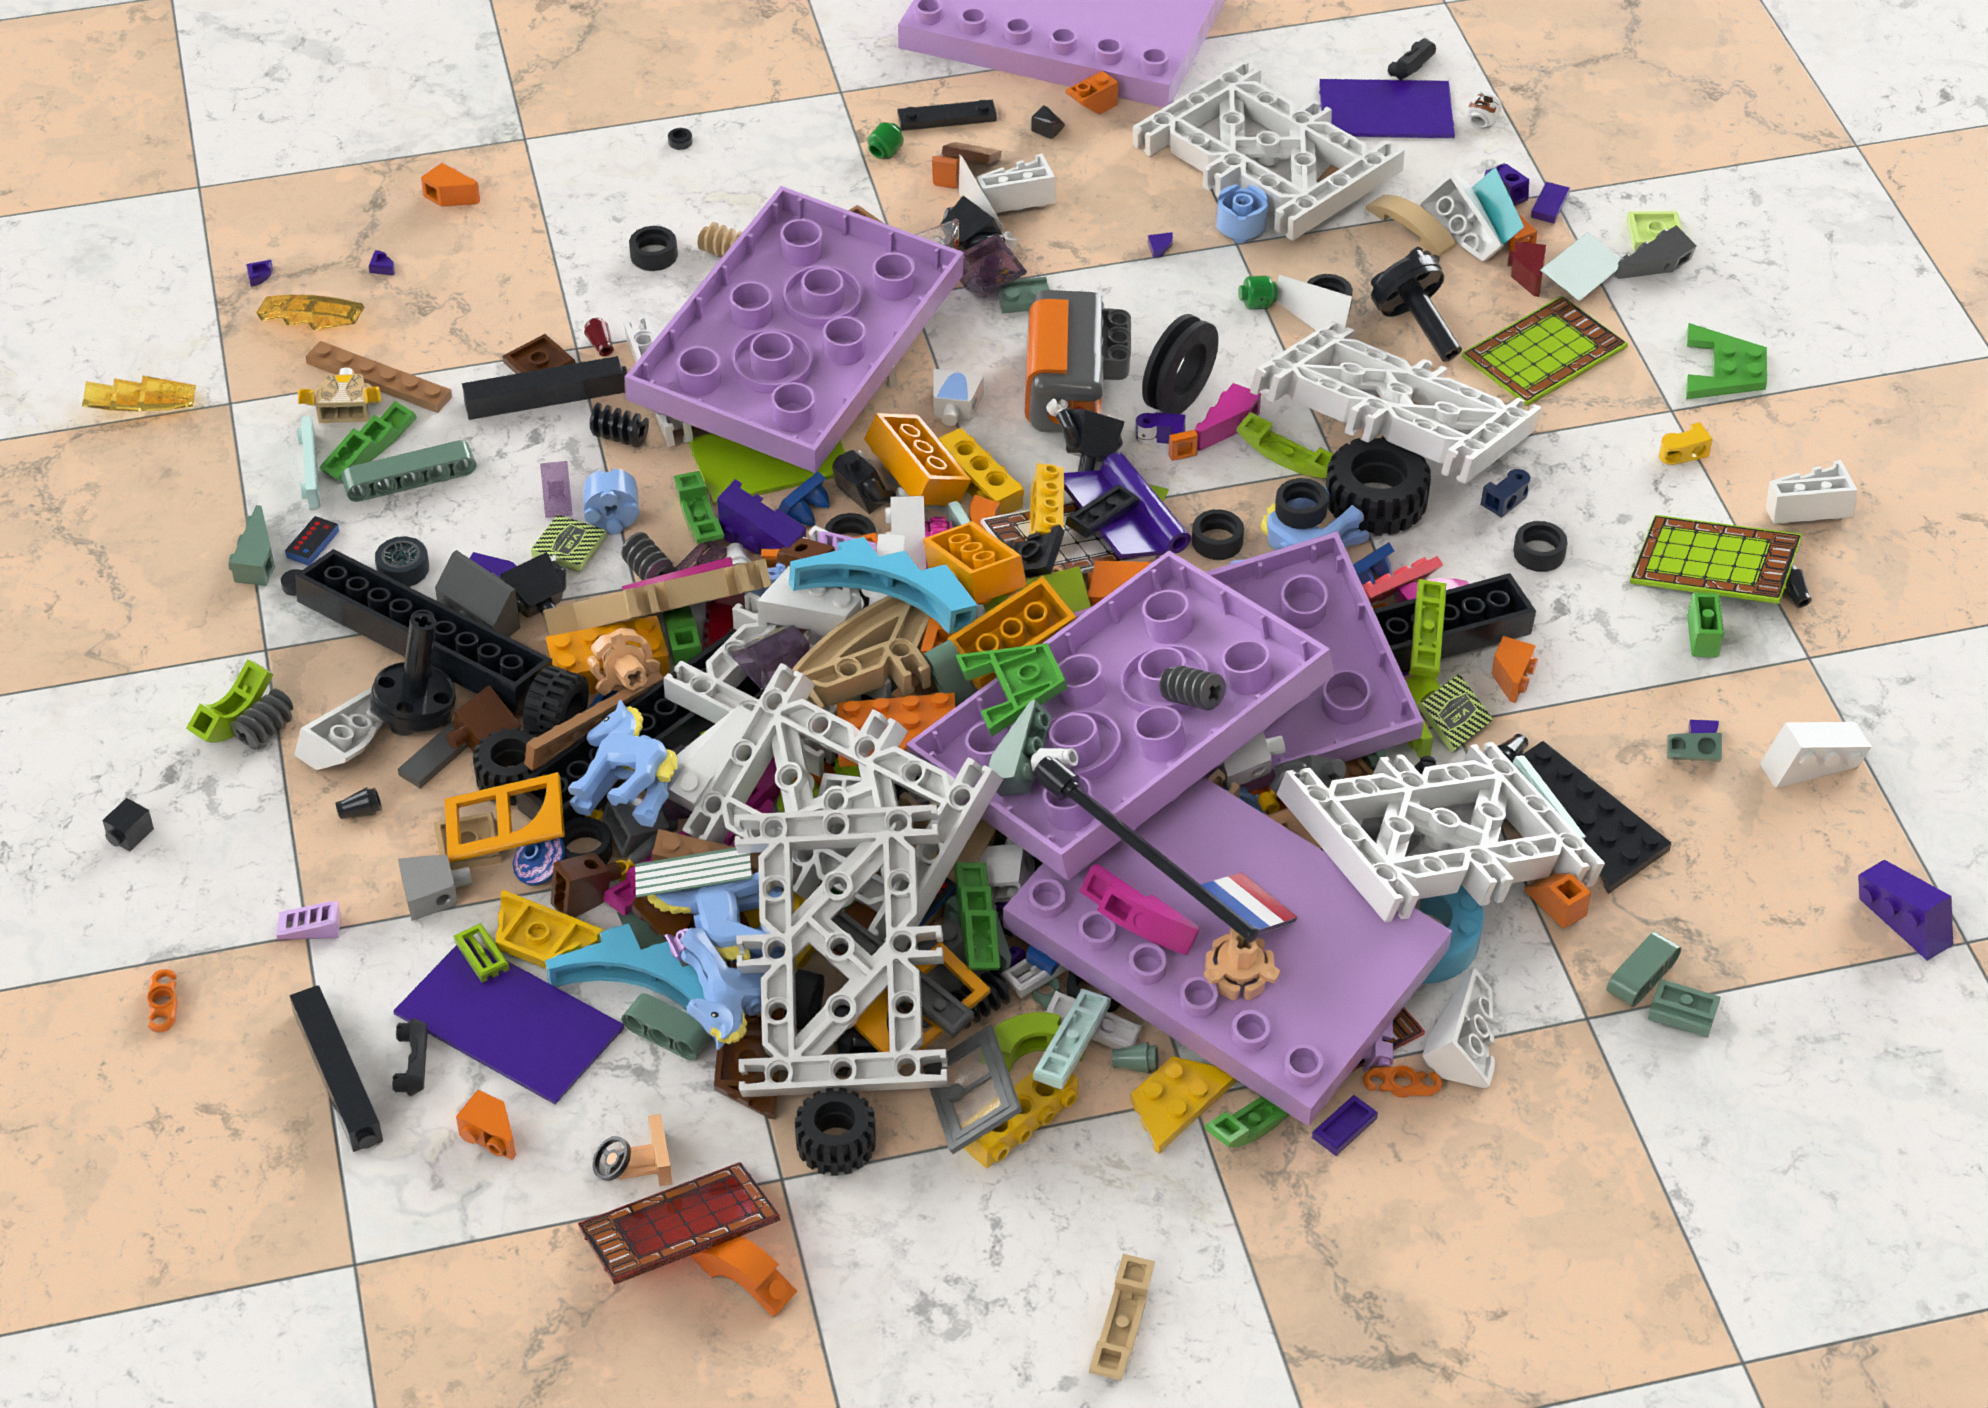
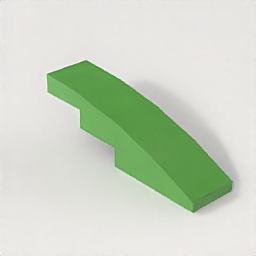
[319,401,417,482]
[954,862,1000,970]

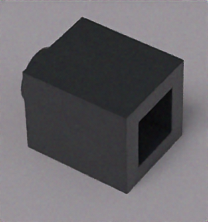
[102,798,154,852]

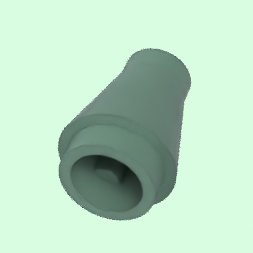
[1112,1042,1158,1073]

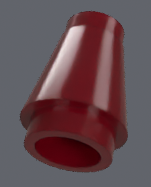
[584,317,614,356]

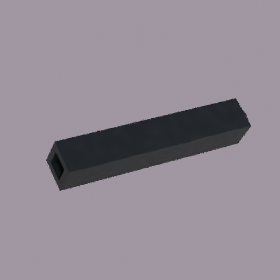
[462,356,627,420]
[289,985,383,1152]

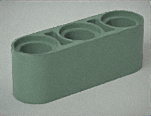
[924,640,974,707]
[1606,931,1682,1007]
[621,993,713,1061]

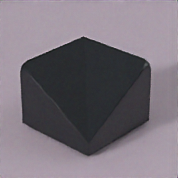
[1031,105,1065,139]

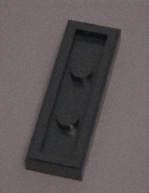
[1065,484,1139,538]

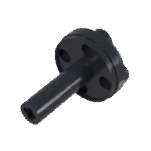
[1370,250,1462,362]
[370,613,456,736]

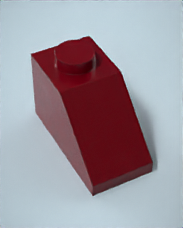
[1507,241,1546,297]

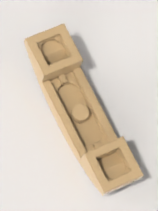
[1366,195,1456,256]
[1089,1254,1155,1381]

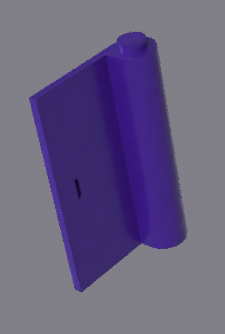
[1064,452,1191,559]

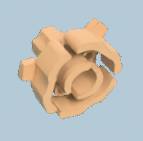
[587,628,661,696]
[1204,928,1280,1001]

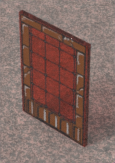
[578,1162,781,1285]

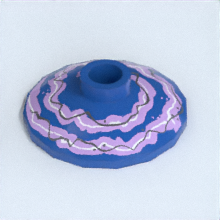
[513,838,566,886]

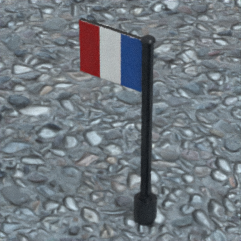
[1033,756,1298,943]

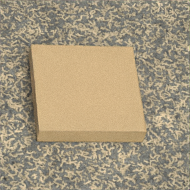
[434,812,502,870]

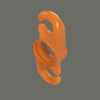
[147,969,178,1032]
[1363,1065,1442,1098]

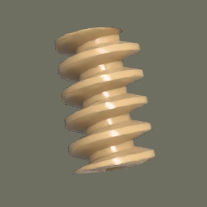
[697,222,742,258]

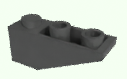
[1615,225,1697,279]

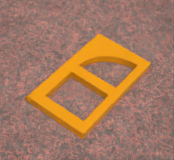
[444,773,565,863]
[853,942,991,1070]

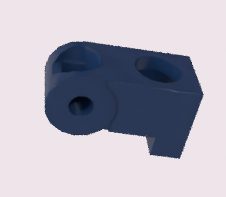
[1480,469,1531,518]

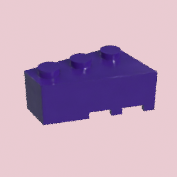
[717,479,806,555]
[1858,859,1953,961]

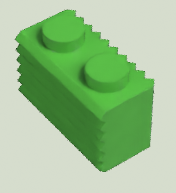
[1687,593,1724,658]

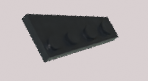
[1004,525,1065,578]

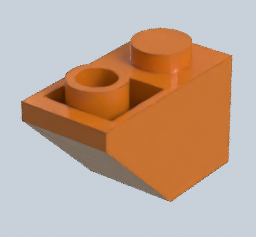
[1066,70,1118,115]
[421,163,480,207]
[1492,636,1538,703]
[1524,873,1591,929]
[456,1089,516,1160]

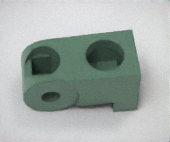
[1667,733,1722,762]

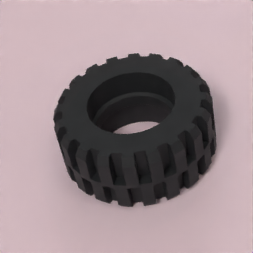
[1326,436,1431,536]

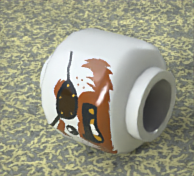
[1466,91,1502,128]

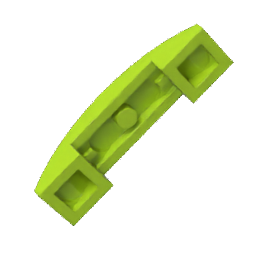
[1237,412,1333,478]

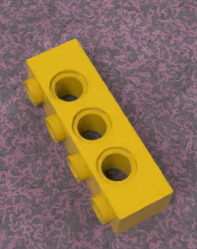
[938,427,1024,515]
[1029,463,1064,559]
[961,1071,1079,1169]

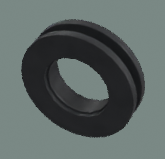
[1142,314,1219,414]

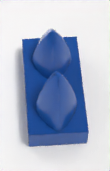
[778,471,830,526]
[1353,542,1395,585]

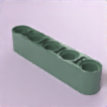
[341,440,477,502]

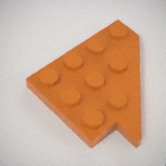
[837,693,956,767]

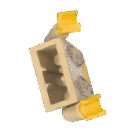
[298,368,382,423]

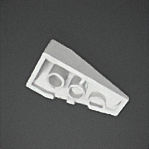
[1415,171,1504,262]
[294,687,383,770]
[667,705,752,812]
[1422,967,1495,1089]

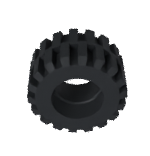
[523,665,589,736]
[473,727,543,805]
[795,1088,876,1176]

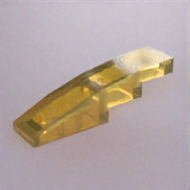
[256,294,365,330]
[82,375,196,412]

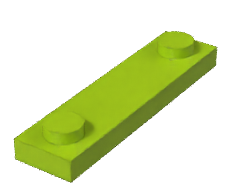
[1409,579,1447,679]

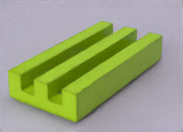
[453,923,509,983]

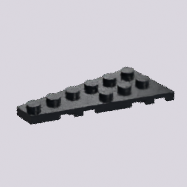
[1522,741,1672,894]

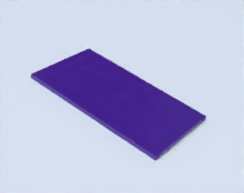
[393,938,624,1105]

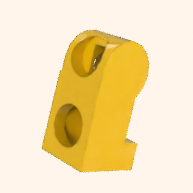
[1658,422,1713,465]

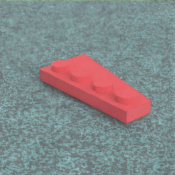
[1362,556,1443,604]

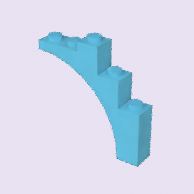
[789,537,977,634]
[545,923,715,1040]

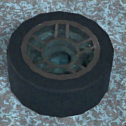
[375,536,429,587]

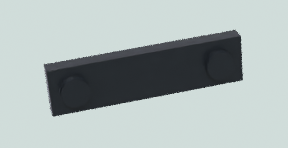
[897,99,997,131]

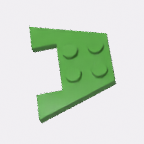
[1686,323,1767,399]
[956,643,1067,737]

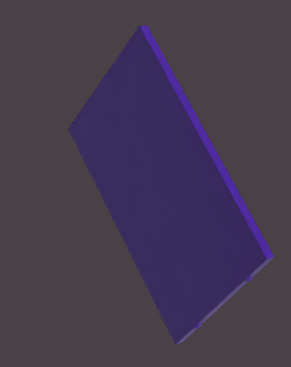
[1319,79,1455,138]

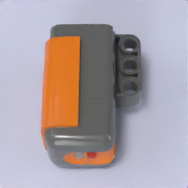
[1025,290,1131,432]

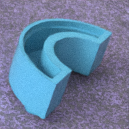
[1420,885,1484,984]

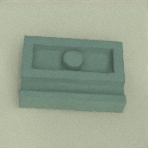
[996,277,1050,314]
[1648,979,1721,1038]

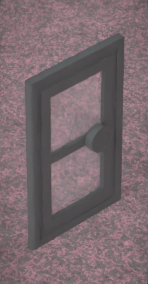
[923,1025,1022,1154]

